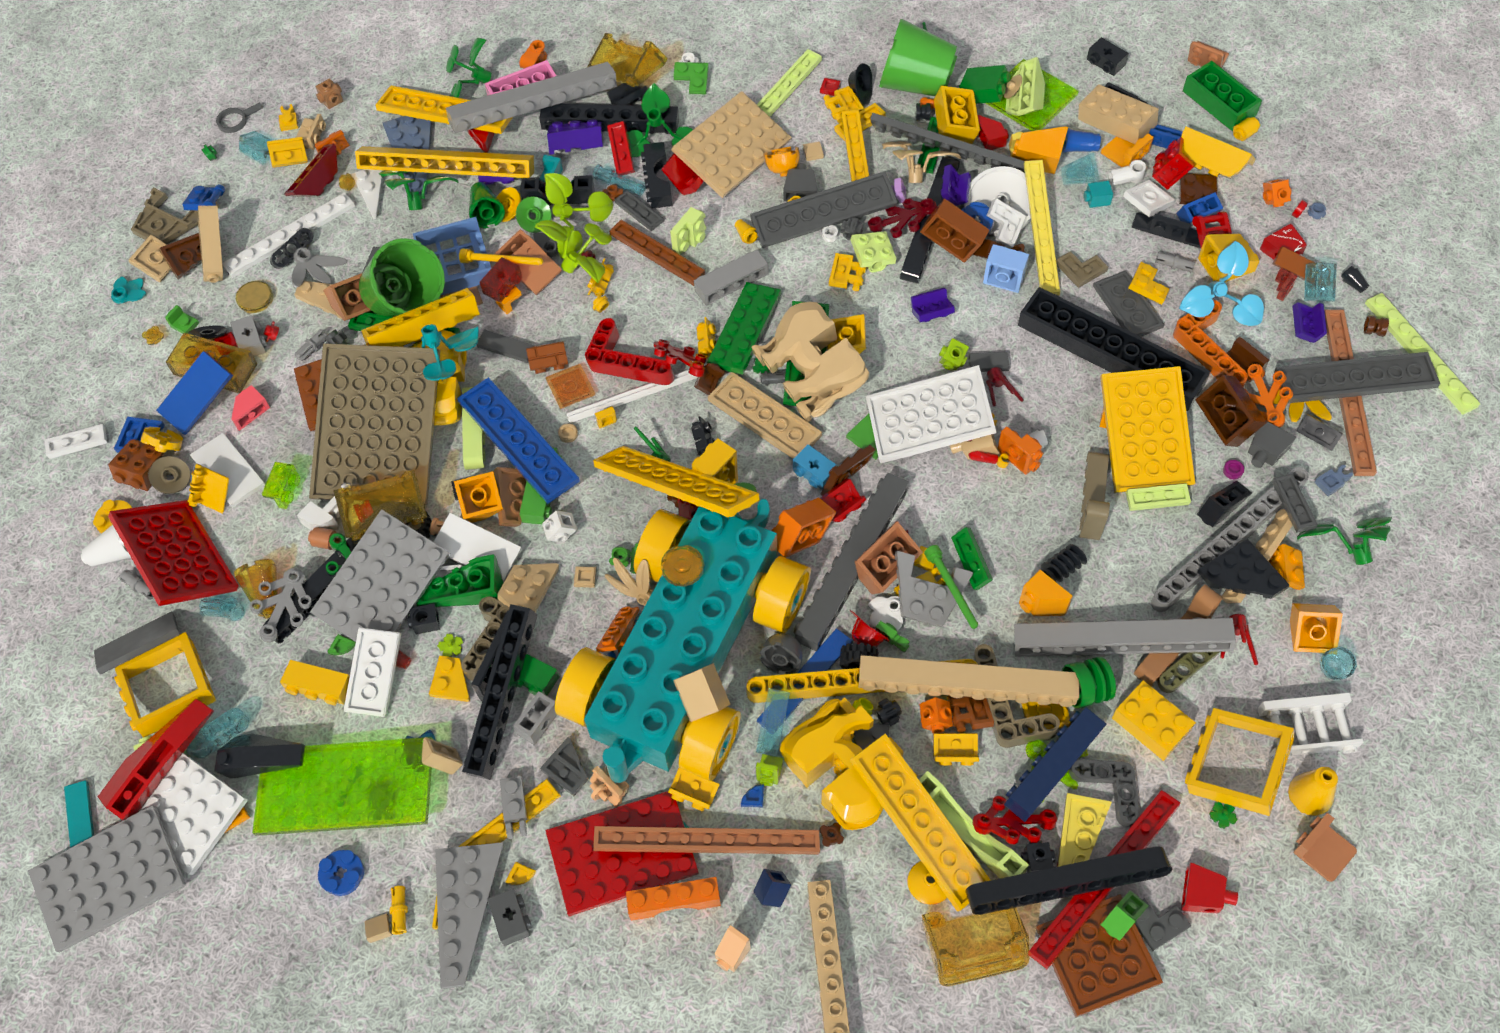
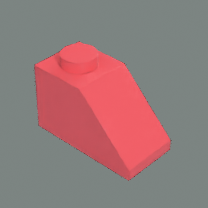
[231,385,270,431]

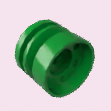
[1062,656,1116,708]

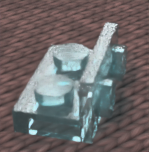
[239,131,272,165]
[1304,262,1337,302]

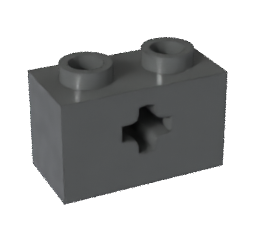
[487,888,532,946]

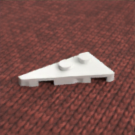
[351,169,383,220]

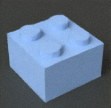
[983,244,1029,293]

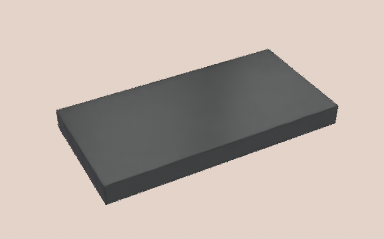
[1093,270,1164,337]
[94,611,180,674]

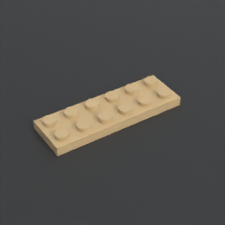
[708,372,822,459]

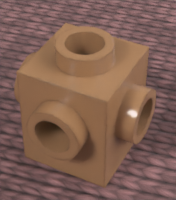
[315,78,343,109]

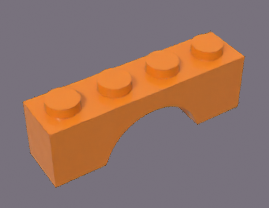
[626,877,721,921]

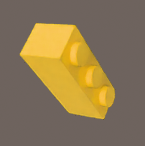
[280,660,350,705]

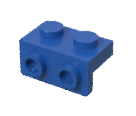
[1149,124,1183,149]

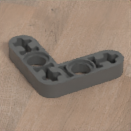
[1069,759,1139,827]

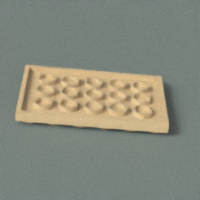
[671,91,792,198]

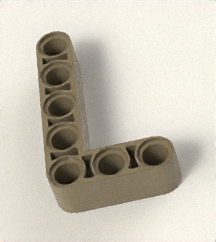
[1079,451,1110,540]
[974,644,1060,748]

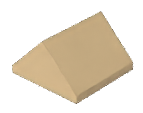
[673,663,731,722]

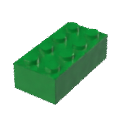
[1183,60,1262,131]

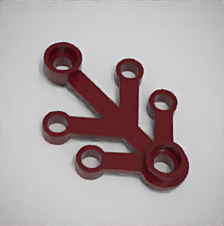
[868,198,937,238]

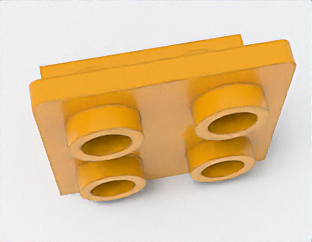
[1100,134,1154,167]

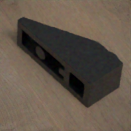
[1197,480,1252,528]

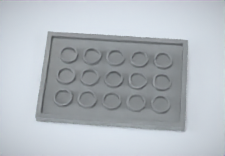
[310,509,450,642]
[28,805,186,953]

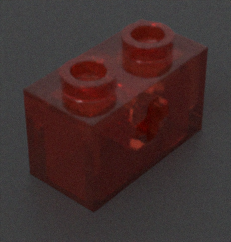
[479,257,523,303]

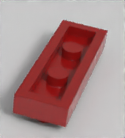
[607,121,635,176]

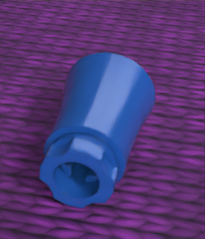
[1062,128,1101,153]

